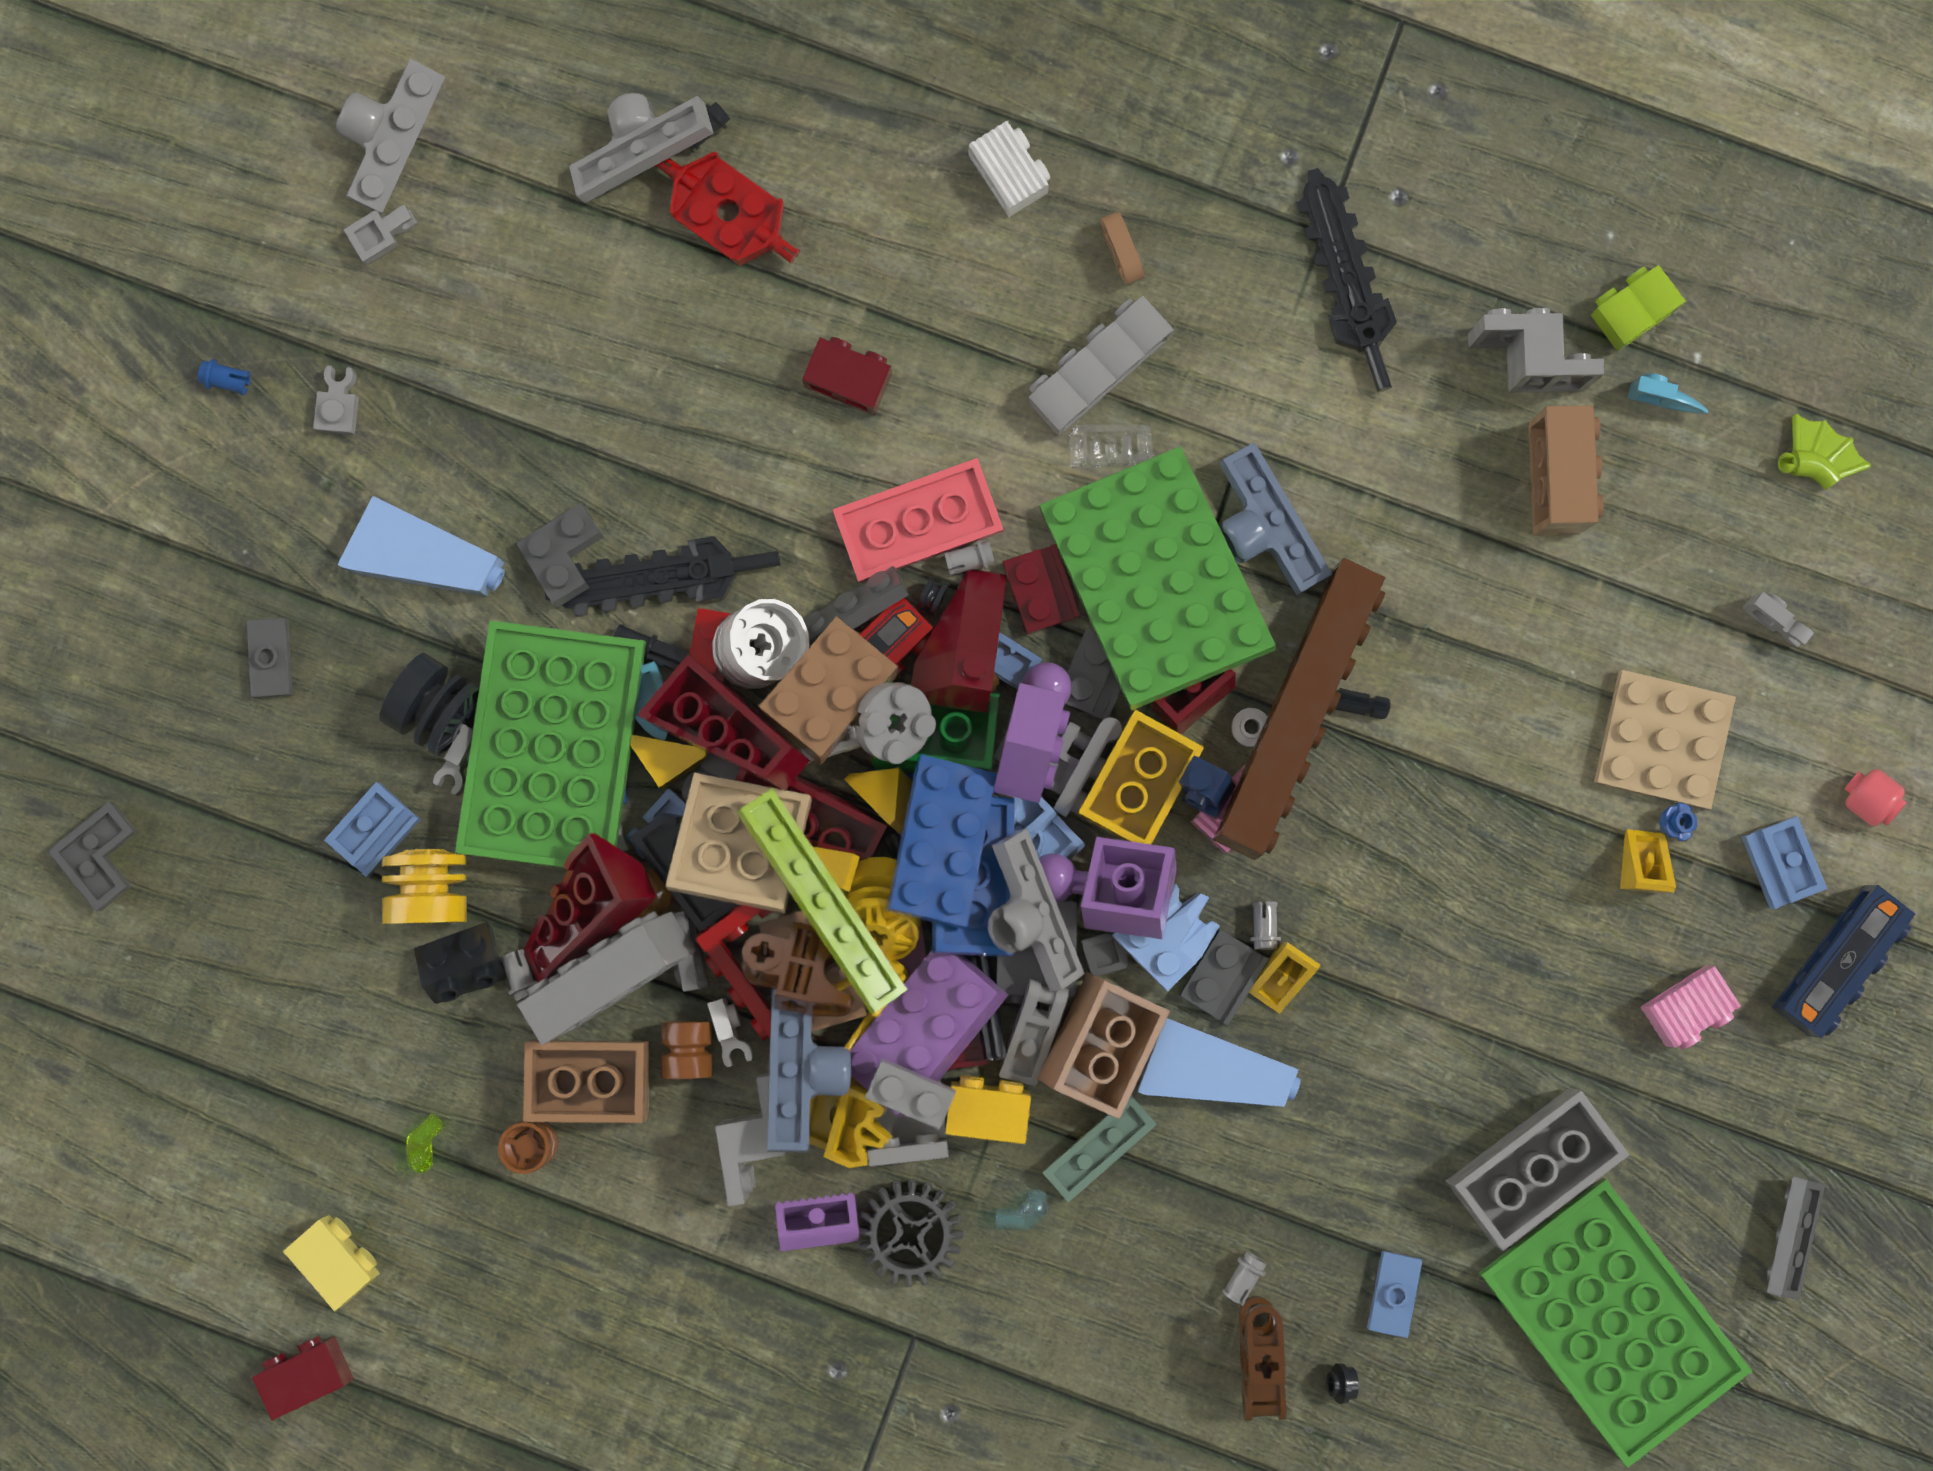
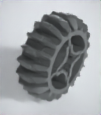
[858,1178,964,1287]

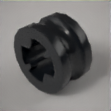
[916,577,948,616]

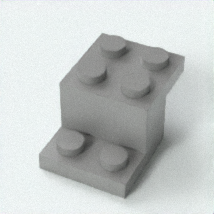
[1468,308,1604,393]
[715,1072,787,1206]

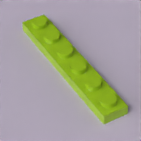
[737,788,907,1014]

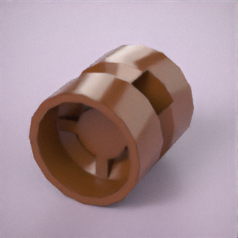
[661,1021,713,1079]
[498,1120,559,1174]

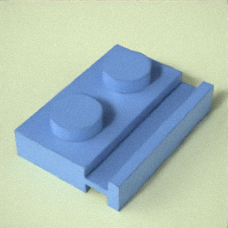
[324,782,421,878]
[1741,816,1827,909]

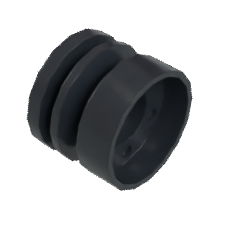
[379,652,479,757]

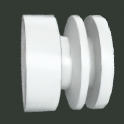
[712,599,809,689]

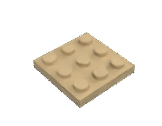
[1594,670,1736,810]
[666,773,812,913]

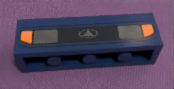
[1771,885,1916,1038]

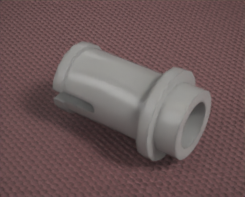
[944,540,995,576]
[1250,901,1281,950]
[499,949,538,1002]
[1222,1251,1267,1305]

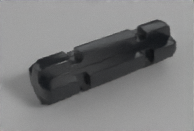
[1335,688,1391,719]

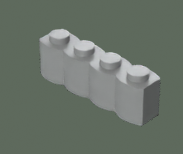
[1028,296,1174,437]

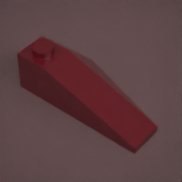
[911,569,1007,713]
[524,833,658,982]

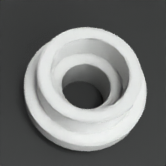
[1231,708,1267,747]

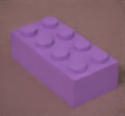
[849,950,1008,1117]

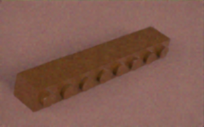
[1213,557,1386,860]

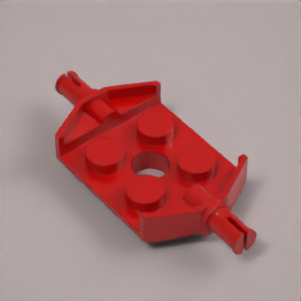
[655,151,800,266]

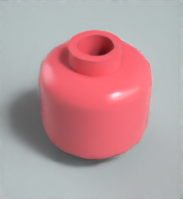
[1844,769,1907,827]

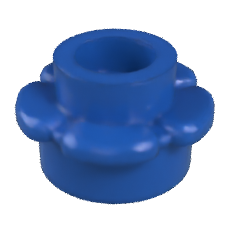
[1659,803,1697,841]

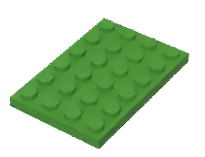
[1039,446,1276,711]
[455,620,646,867]
[1479,1178,1752,1468]

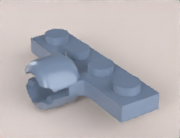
[1219,442,1333,596]
[767,989,851,1153]

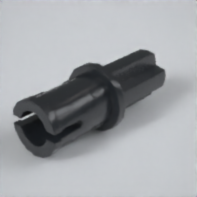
[614,624,689,671]

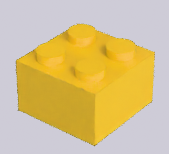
[945,1075,1031,1144]

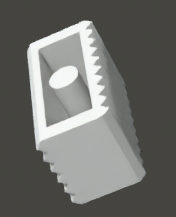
[969,121,1050,217]

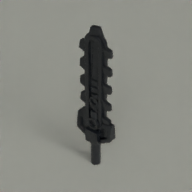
[1296,168,1397,392]
[545,536,781,617]

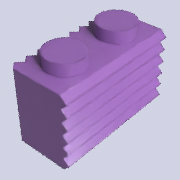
[775,1192,859,1251]

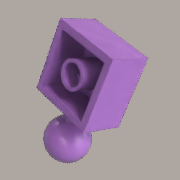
[993,662,1072,803]
[1039,837,1177,940]

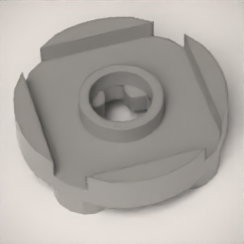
[855,682,936,764]

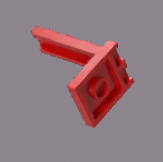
[696,905,773,1041]

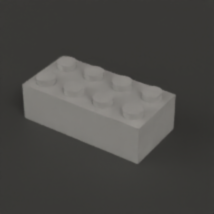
[517,912,696,1045]
[1446,1087,1629,1251]

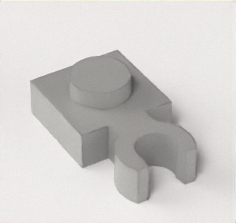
[313,366,359,435]
[1742,592,1814,648]

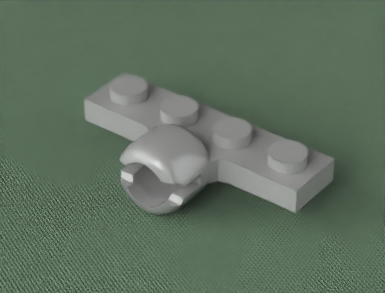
[336,59,445,215]
[569,93,714,203]
[988,829,1084,992]

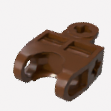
[742,921,854,1017]
[1239,1296,1287,1421]

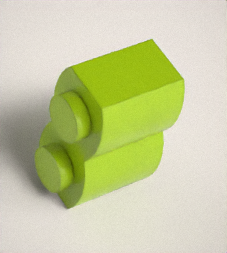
[1591,265,1686,352]

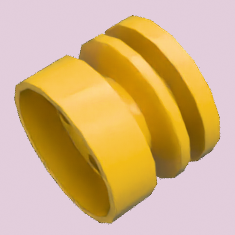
[382,849,467,924]
[844,857,921,962]

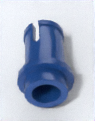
[198,359,251,395]

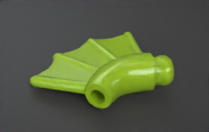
[1778,414,1871,490]

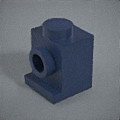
[1179,755,1236,820]

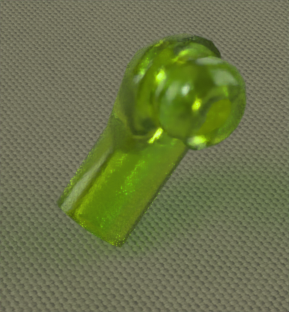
[406,1113,445,1173]

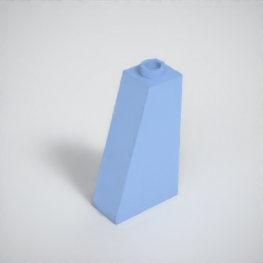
[337,496,505,596]
[1135,1018,1301,1107]

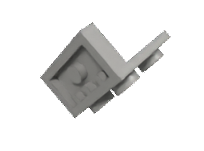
[867,1080,949,1167]

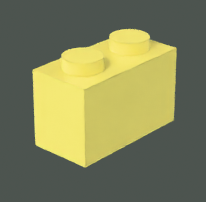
[283,1215,380,1311]

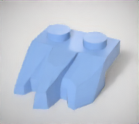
[995,795,1085,860]
[1111,884,1220,992]

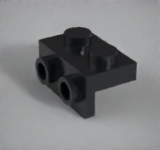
[414,922,507,1004]

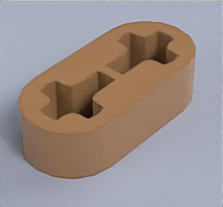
[1100,211,1144,285]

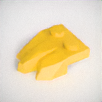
[809,1076,893,1168]

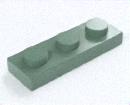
[1042,1095,1157,1203]

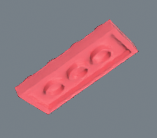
[833,458,1004,584]

